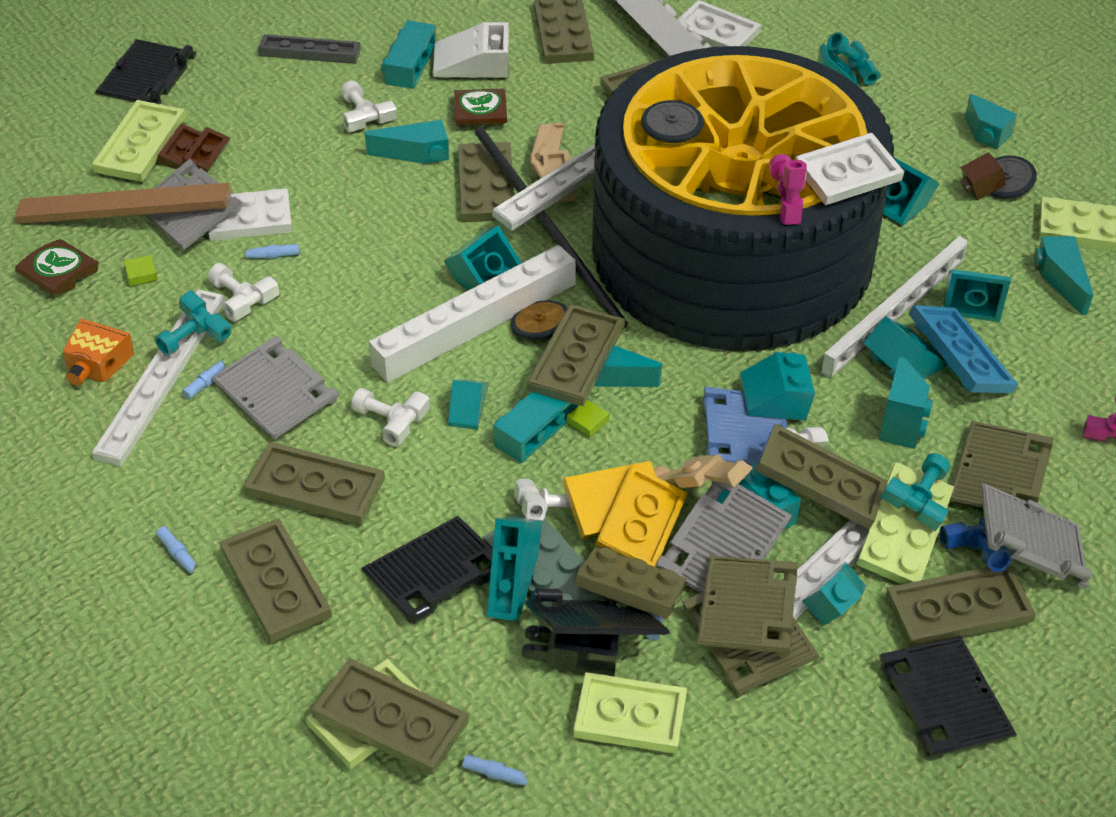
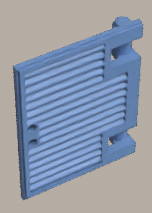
[703,387,787,465]

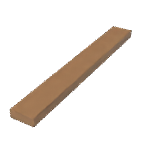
[14,182,231,224]

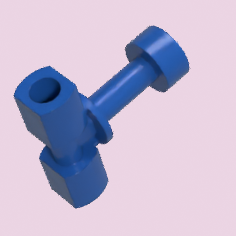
[940,518,1012,572]

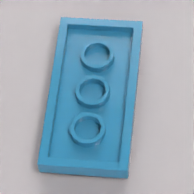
[909,305,1019,393]

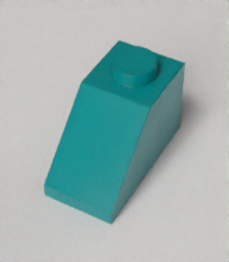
[965,94,1017,150]
[802,561,866,626]

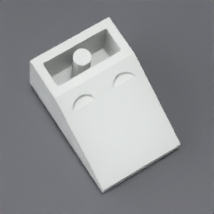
[433,22,509,78]

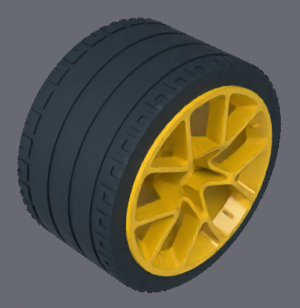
[592,46,894,350]

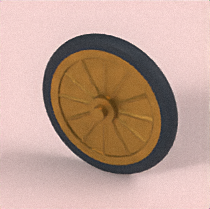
[511,300,567,340]

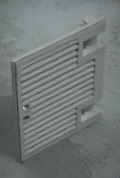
[144,159,241,250]
[211,335,339,440]
[656,481,792,593]
[981,483,1092,589]

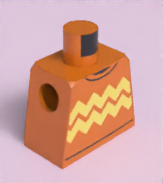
[63,318,135,386]

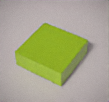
[124,255,158,286]
[567,399,610,437]

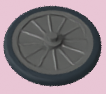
[641,100,704,143]
[989,155,1037,199]

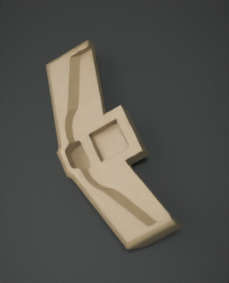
[530,123,575,203]
[654,454,752,489]

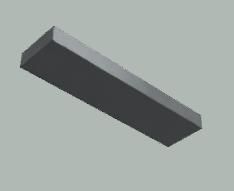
[258,34,361,64]

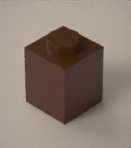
[960,152,1006,201]

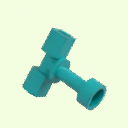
[827,32,881,86]
[154,290,231,356]
[880,453,950,531]

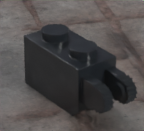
[521,625,620,677]

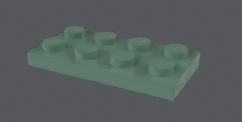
[483,514,606,607]

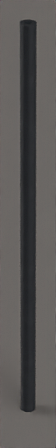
[474,126,628,329]

